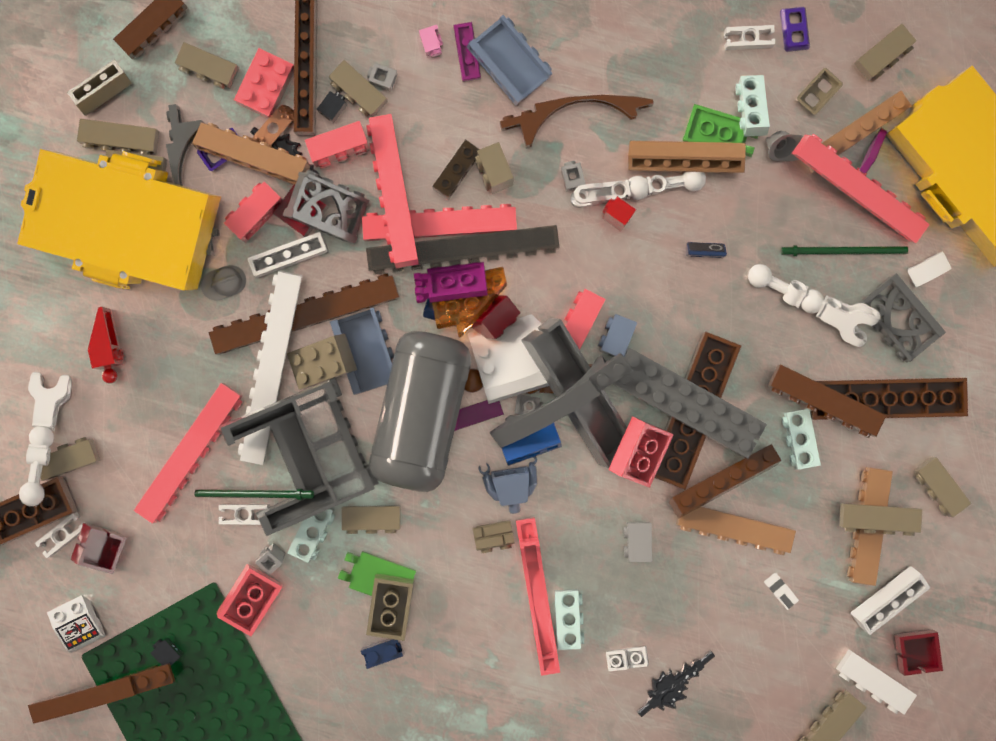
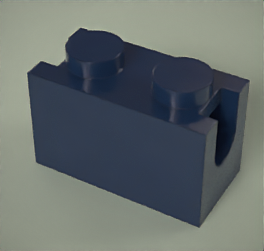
[361,639,404,669]

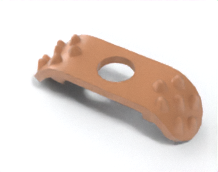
[252,105,294,145]

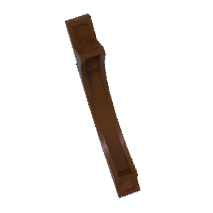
[500,95,654,148]
[28,663,175,724]

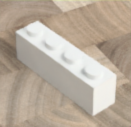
[247,232,329,278]
[851,566,930,635]
[836,650,917,714]

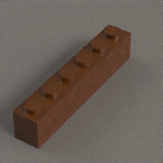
[768,364,887,438]
[669,444,782,519]

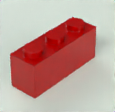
[602,196,636,232]

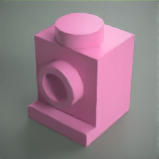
[419,25,443,57]

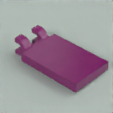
[414,262,487,303]

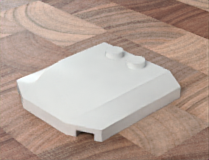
[468,314,549,404]

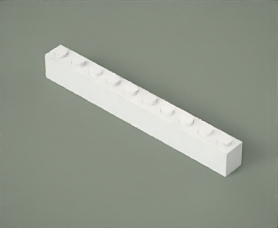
[238,270,303,465]

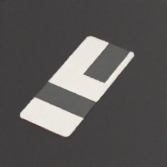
[764,573,799,610]

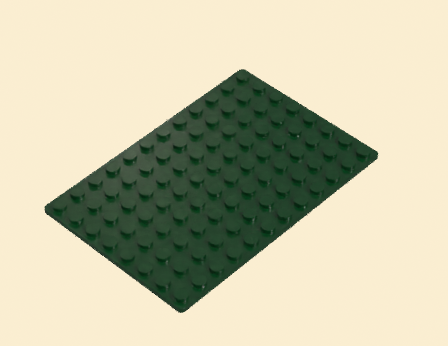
[81,582,303,741]

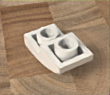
[907,251,952,287]
[606,646,649,671]

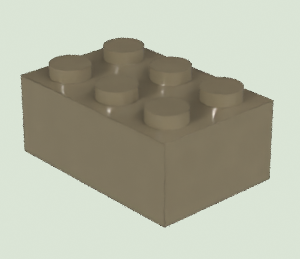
[475,142,514,194]
[287,334,357,390]
[366,574,414,641]

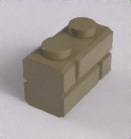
[473,520,515,553]

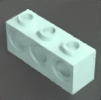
[735,75,770,136]
[782,408,821,470]
[288,508,336,563]
[555,589,584,650]

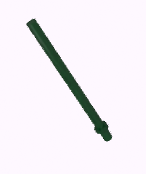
[781,245,908,257]
[194,489,314,500]

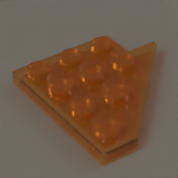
[432,267,507,338]

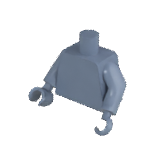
[478,456,537,514]

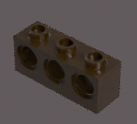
[432,139,480,200]

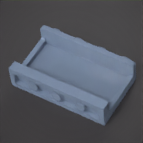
[466,15,552,106]
[330,307,394,395]

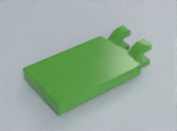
[683,104,758,157]
[338,551,416,596]

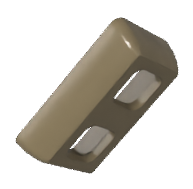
[797,68,843,115]

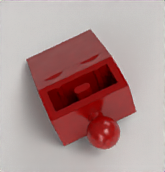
[88,307,124,384]

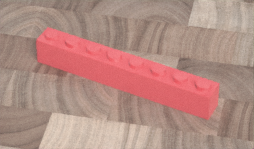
[366,114,419,269]
[791,134,930,243]
[362,204,517,241]
[133,383,243,524]

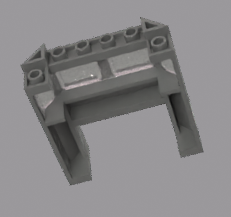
[219,377,379,536]

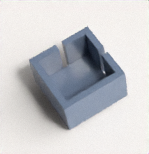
[598,314,637,357]

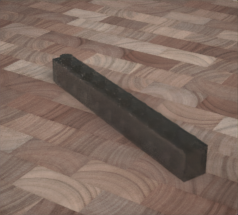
[366,225,560,275]

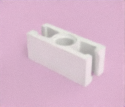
[724,25,775,50]
[219,504,270,525]
[35,512,85,558]

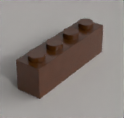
[113,0,188,60]

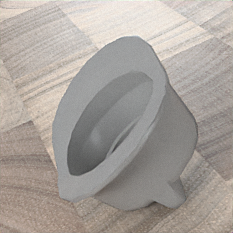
[766,131,804,161]
[201,265,246,301]

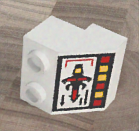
[47,596,106,653]

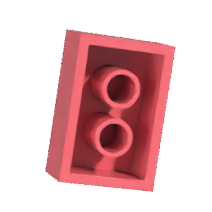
[234,48,294,118]
[305,121,370,169]
[224,182,283,243]
[564,289,606,350]
[609,416,673,488]
[217,563,282,637]

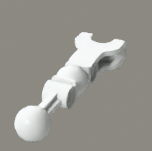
[571,171,706,208]
[748,264,880,347]
[19,372,72,506]

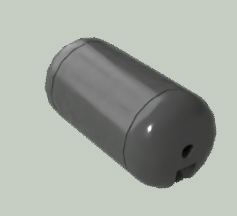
[369,331,471,492]

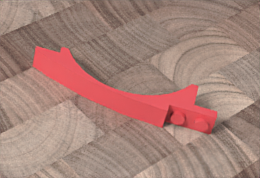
[516,517,560,676]

